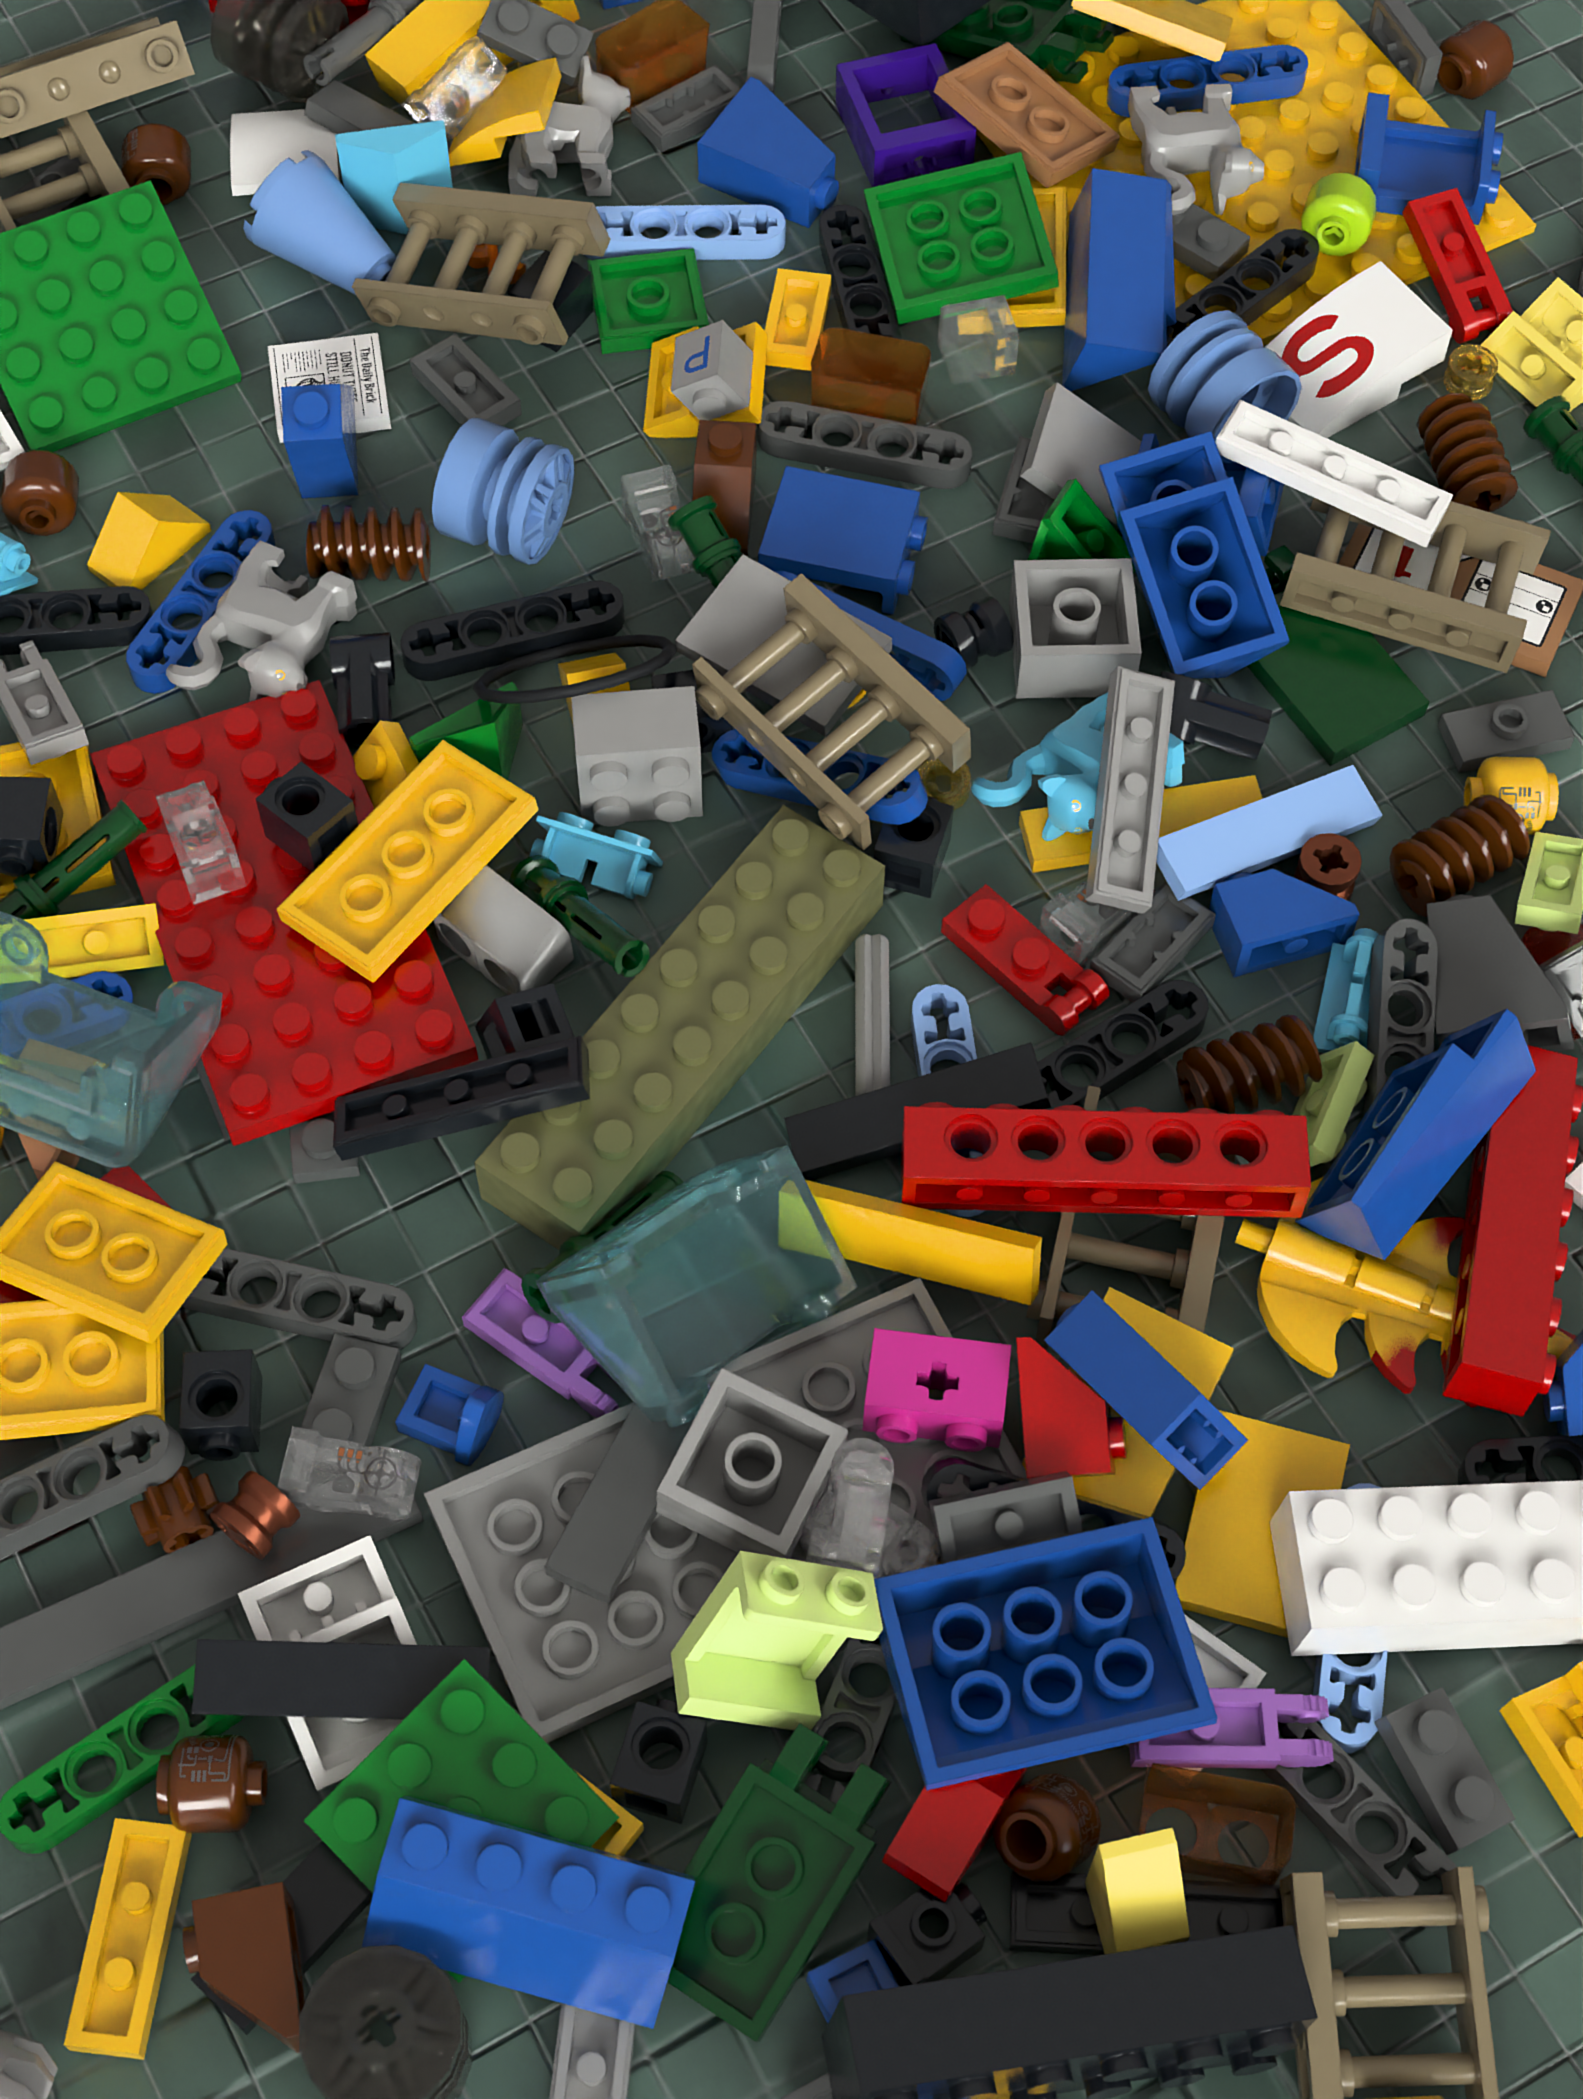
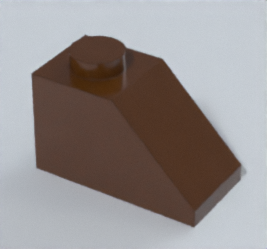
[692,420,756,557]
[183,1882,313,2053]

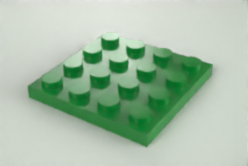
[0,180,242,452]

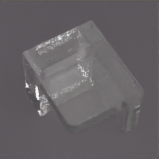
[938,295,1019,384]

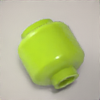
[1301,173,1376,256]

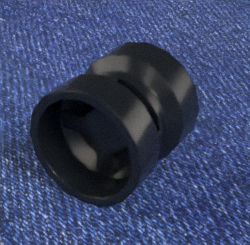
[934,596,1014,669]

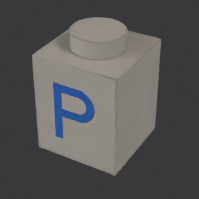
[671,320,753,420]

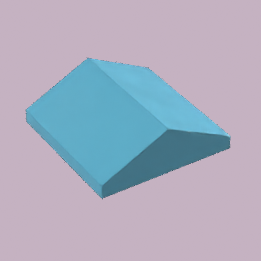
[335,120,453,235]

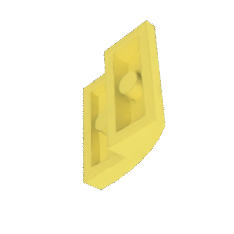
[1474,277,1583,412]

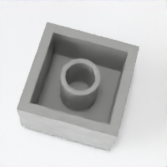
[1009,558,1142,699]
[571,686,703,827]
[656,1368,848,1559]

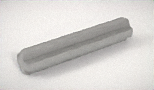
[855,934,890,1096]

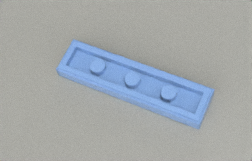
[1156,765,1383,901]

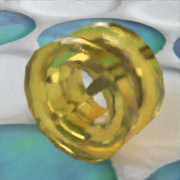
[1443,344,1498,401]
[918,758,971,811]

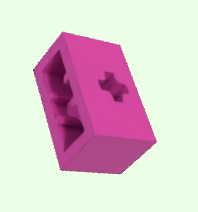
[862,1328,1012,1452]

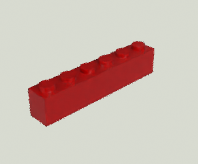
[1442,1045,1583,1417]

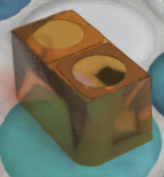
[595,0,709,114]
[811,327,931,425]
[1138,1763,1296,1885]

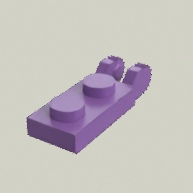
[462,1268,649,1418]
[1129,1688,1334,1769]

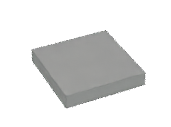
[1020,382,1141,531]

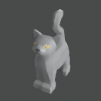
[508,56,631,196]
[1128,84,1264,215]
[166,540,358,702]

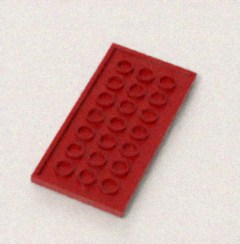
[90,680,479,1147]

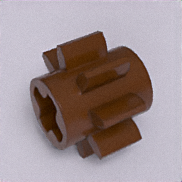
[130,1466,219,1553]

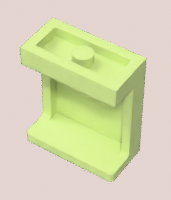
[671,1551,883,1730]

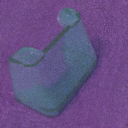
[0,911,223,1168]
[536,1145,858,1427]

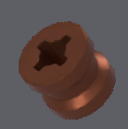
[1294,833,1362,901]
[210,1470,301,1560]

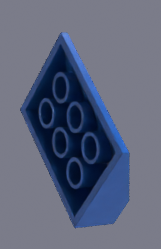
[874,1517,1218,1790]

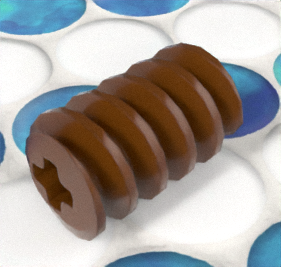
[1417,392,1518,512]
[306,505,431,582]
[1389,795,1530,917]
[1176,1014,1323,1114]

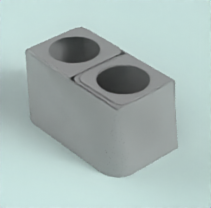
[434,865,574,995]

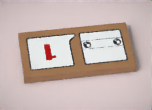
[1339,524,1583,677]

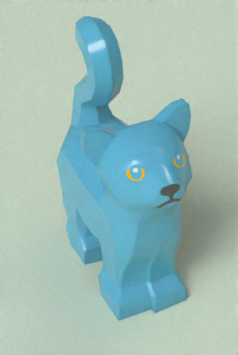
[971,692,1185,842]

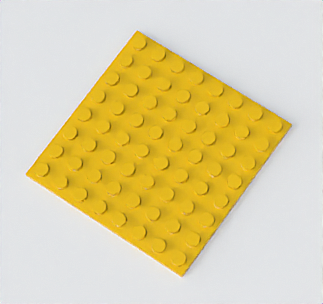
[976,0,1536,346]

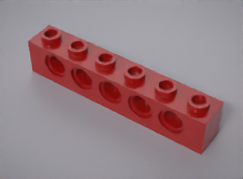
[901,1102,1311,1218]

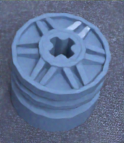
[1148,310,1302,441]
[432,418,574,565]

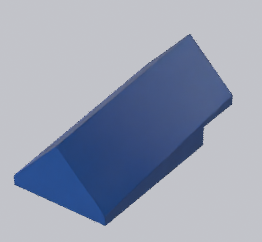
[1062,168,1176,391]
[1099,431,1290,679]
[1295,1008,1536,1260]

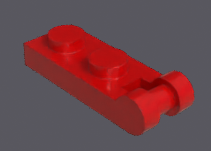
[1402,188,1513,344]
[941,884,1110,1036]

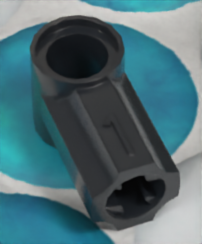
[330,632,395,749]
[1160,672,1272,761]

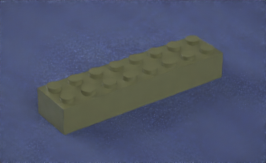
[474,805,885,1251]

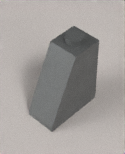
[1427,895,1574,1051]

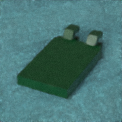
[901,0,1114,84]
[1247,545,1430,766]
[667,1723,891,2042]

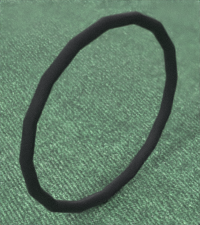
[473,634,677,704]

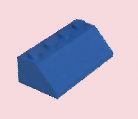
[362,1796,695,2029]

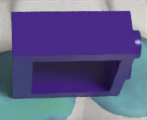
[835,43,976,187]

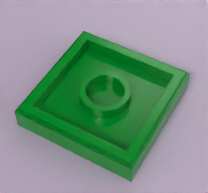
[587,248,709,354]

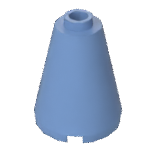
[243,150,396,296]

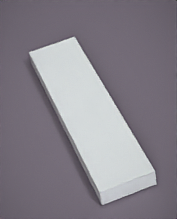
[1215,400,1453,548]

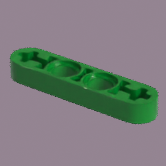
[0,1664,245,1854]

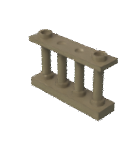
[0,16,195,139]
[0,110,130,233]
[352,182,611,346]
[1280,497,1551,673]
[692,573,971,851]
[1026,1085,1236,1347]
[1279,1866,1499,2099]

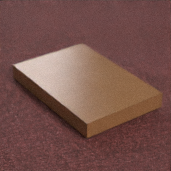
[934,42,1120,188]

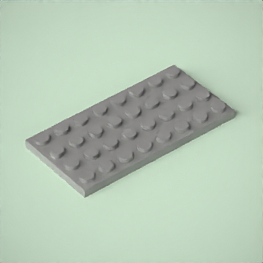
[424,1278,1028,1743]

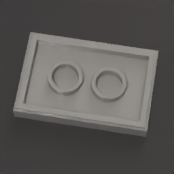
[675,554,892,737]

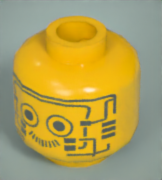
[1464,757,1559,835]

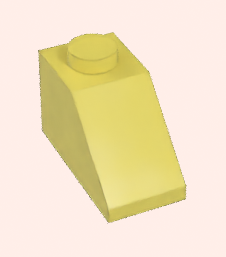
[1085,1827,1190,1954]

